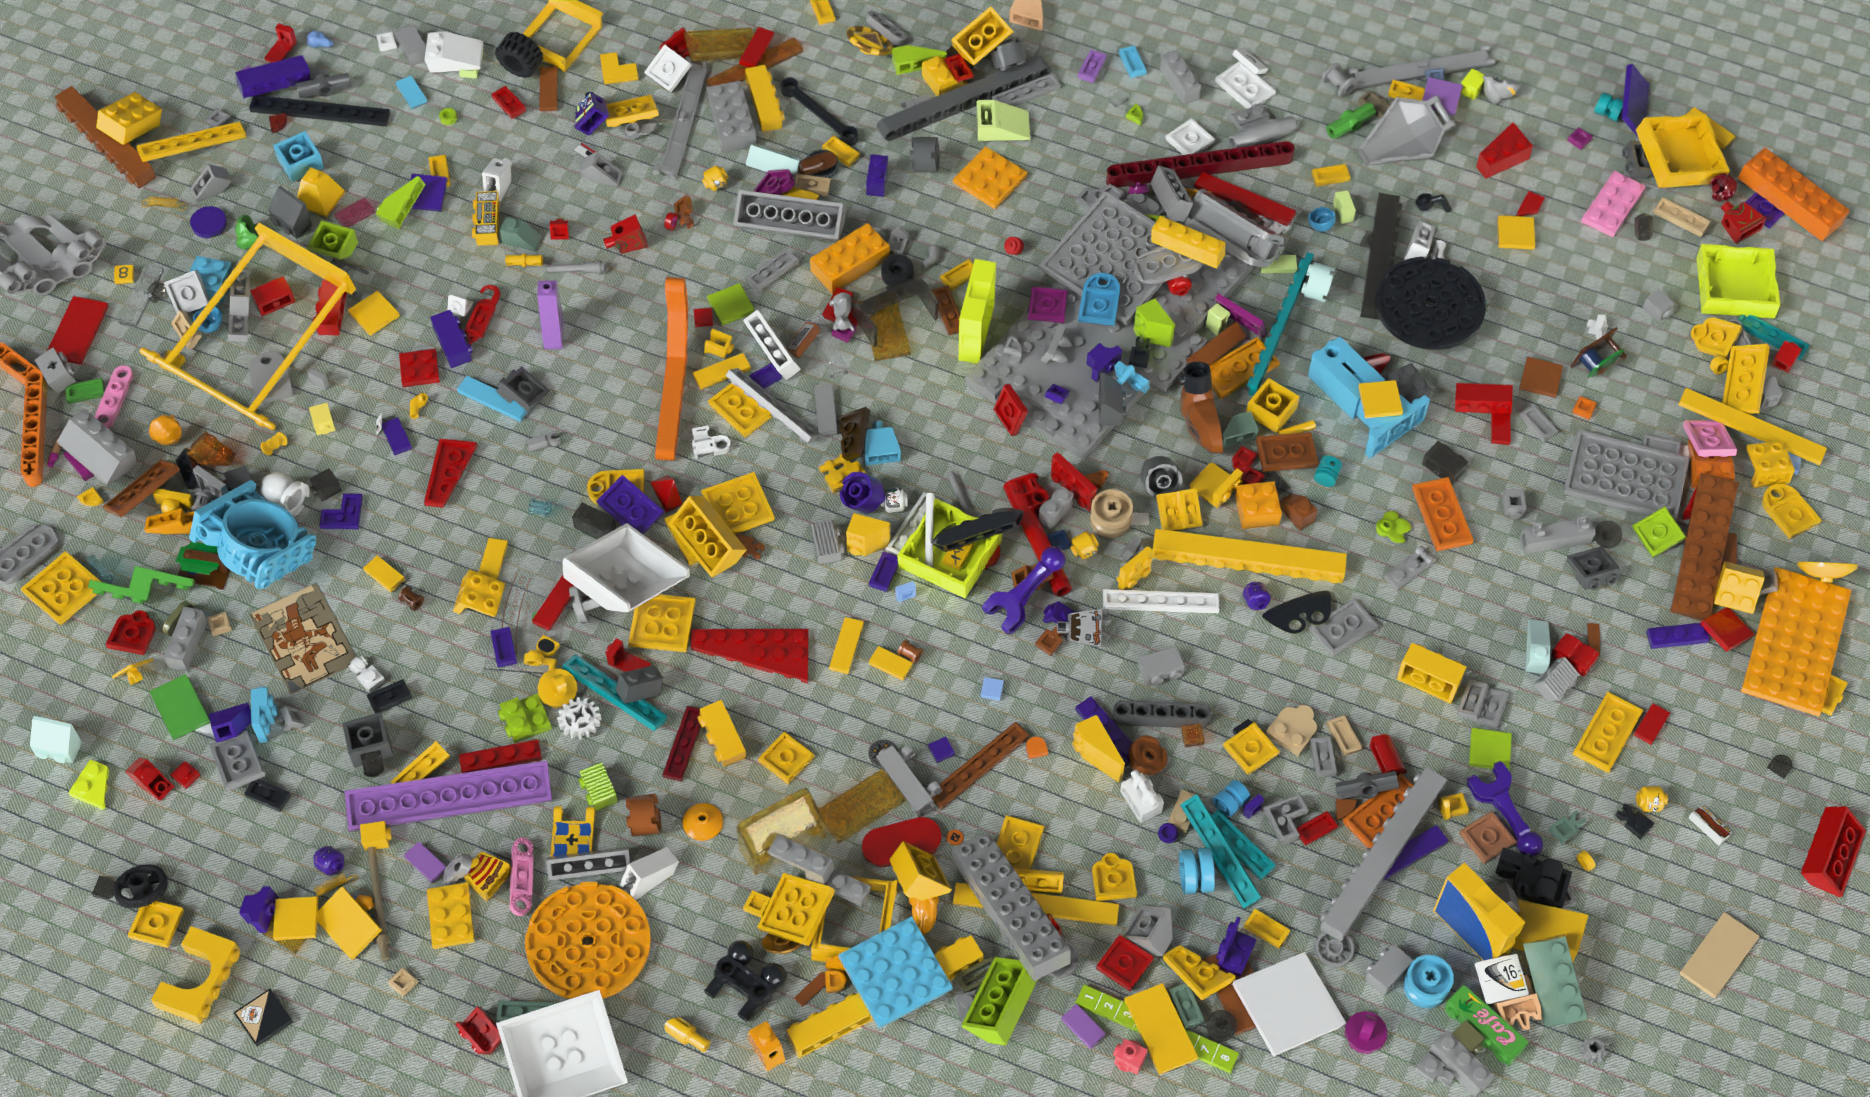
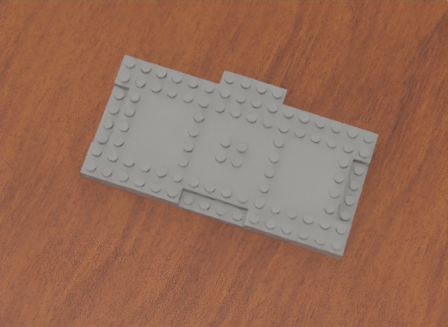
[965,193,1254,461]

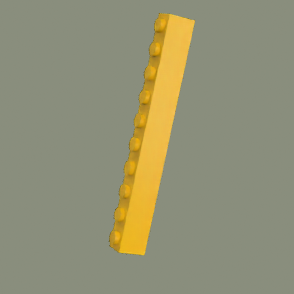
[1152,529,1347,583]
[786,935,984,1058]

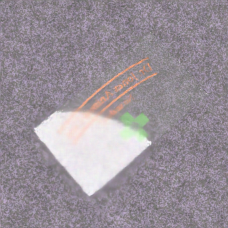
[484,557,568,674]

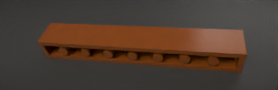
[54,86,156,189]

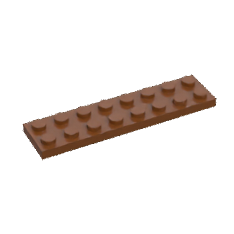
[1670,473,1739,620]

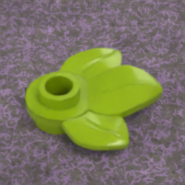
[1376,511,1412,543]

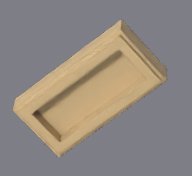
[1326,715,1362,757]

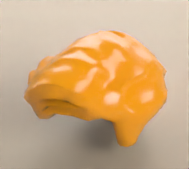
[149,414,182,446]

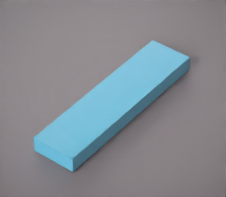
[457,376,527,422]

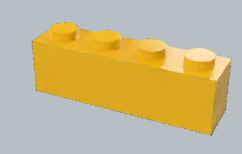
[745,65,784,132]
[1151,216,1226,269]

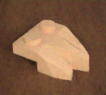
[1492,975,1542,1030]

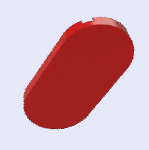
[862,817,942,867]

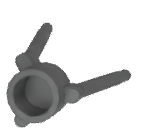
[331,258,369,297]

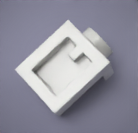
[447,294,474,316]

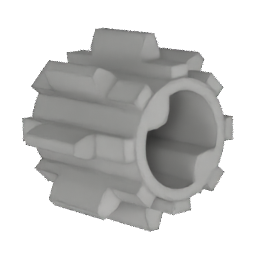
[1579,1037,1608,1064]

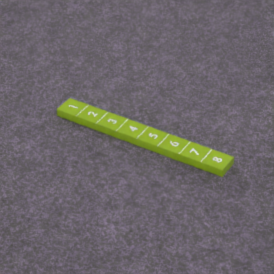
[1075,984,1239,1073]

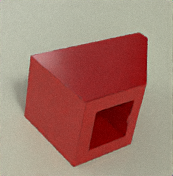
[125,757,174,801]

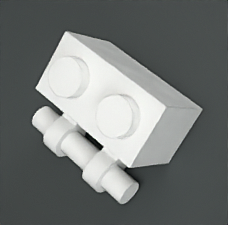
[1120,770,1164,823]

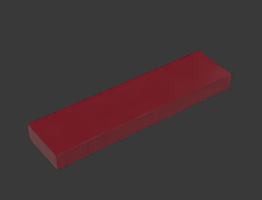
[662,706,701,782]

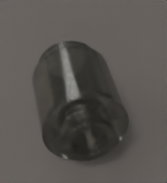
[1634,213,1653,241]

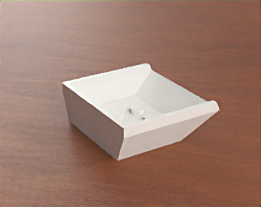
[562,523,690,612]
[496,990,628,1097]

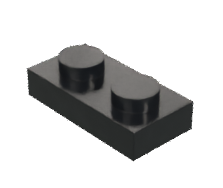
[176,448,198,490]
[367,679,412,714]
[244,779,291,812]

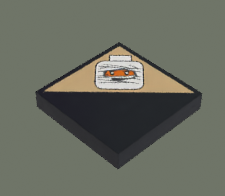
[233,988,293,1047]

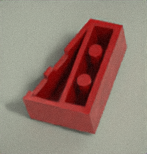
[1476,122,1533,179]

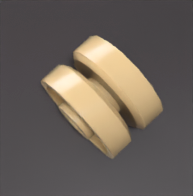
[1090,489,1133,539]

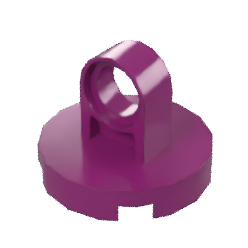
[1344,1011,1388,1054]

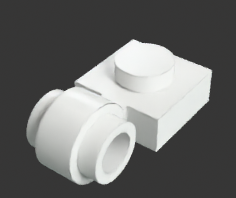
[348,656,385,693]

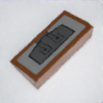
[786,322,821,358]

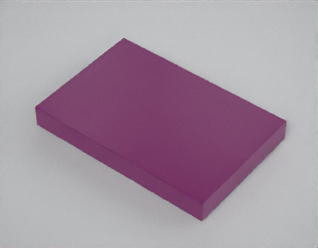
[1215,293,1267,338]

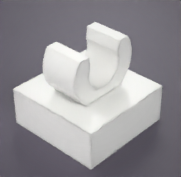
[1587,314,1608,340]

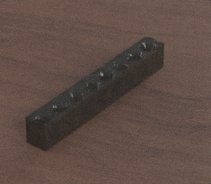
[1360,193,1402,320]

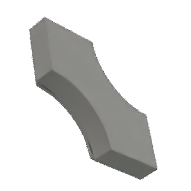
[1076,184,1125,210]

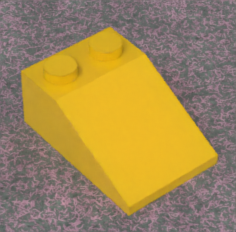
[1072,715,1125,783]

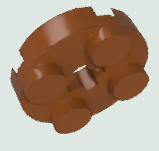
[1129,735,1168,776]

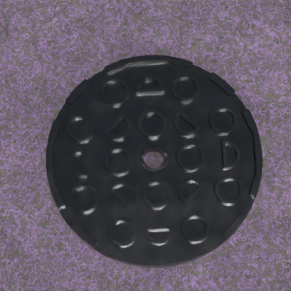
[1375,257,1486,350]

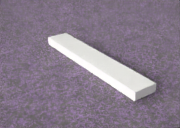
[1103,589,1219,613]

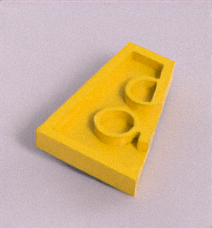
[1163,945,1235,1000]

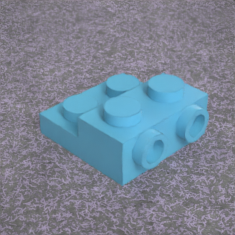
[251,687,278,743]

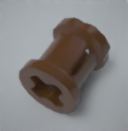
[398,586,424,611]

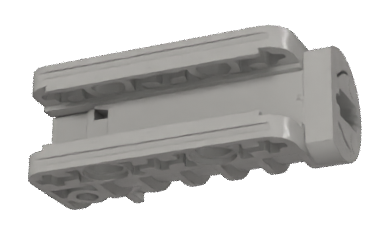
[1185,189,1287,268]

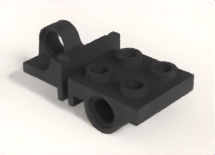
[1496,847,1572,909]

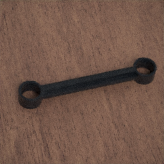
[781,77,858,146]

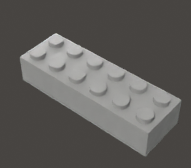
[733,190,847,242]

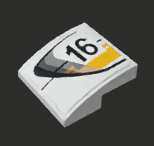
[1475,954,1529,1004]

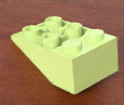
[976,100,1030,141]

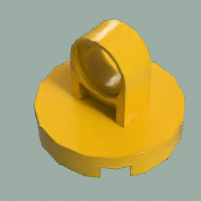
[537,669,577,709]

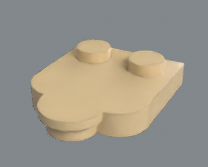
[1265,705,1317,756]

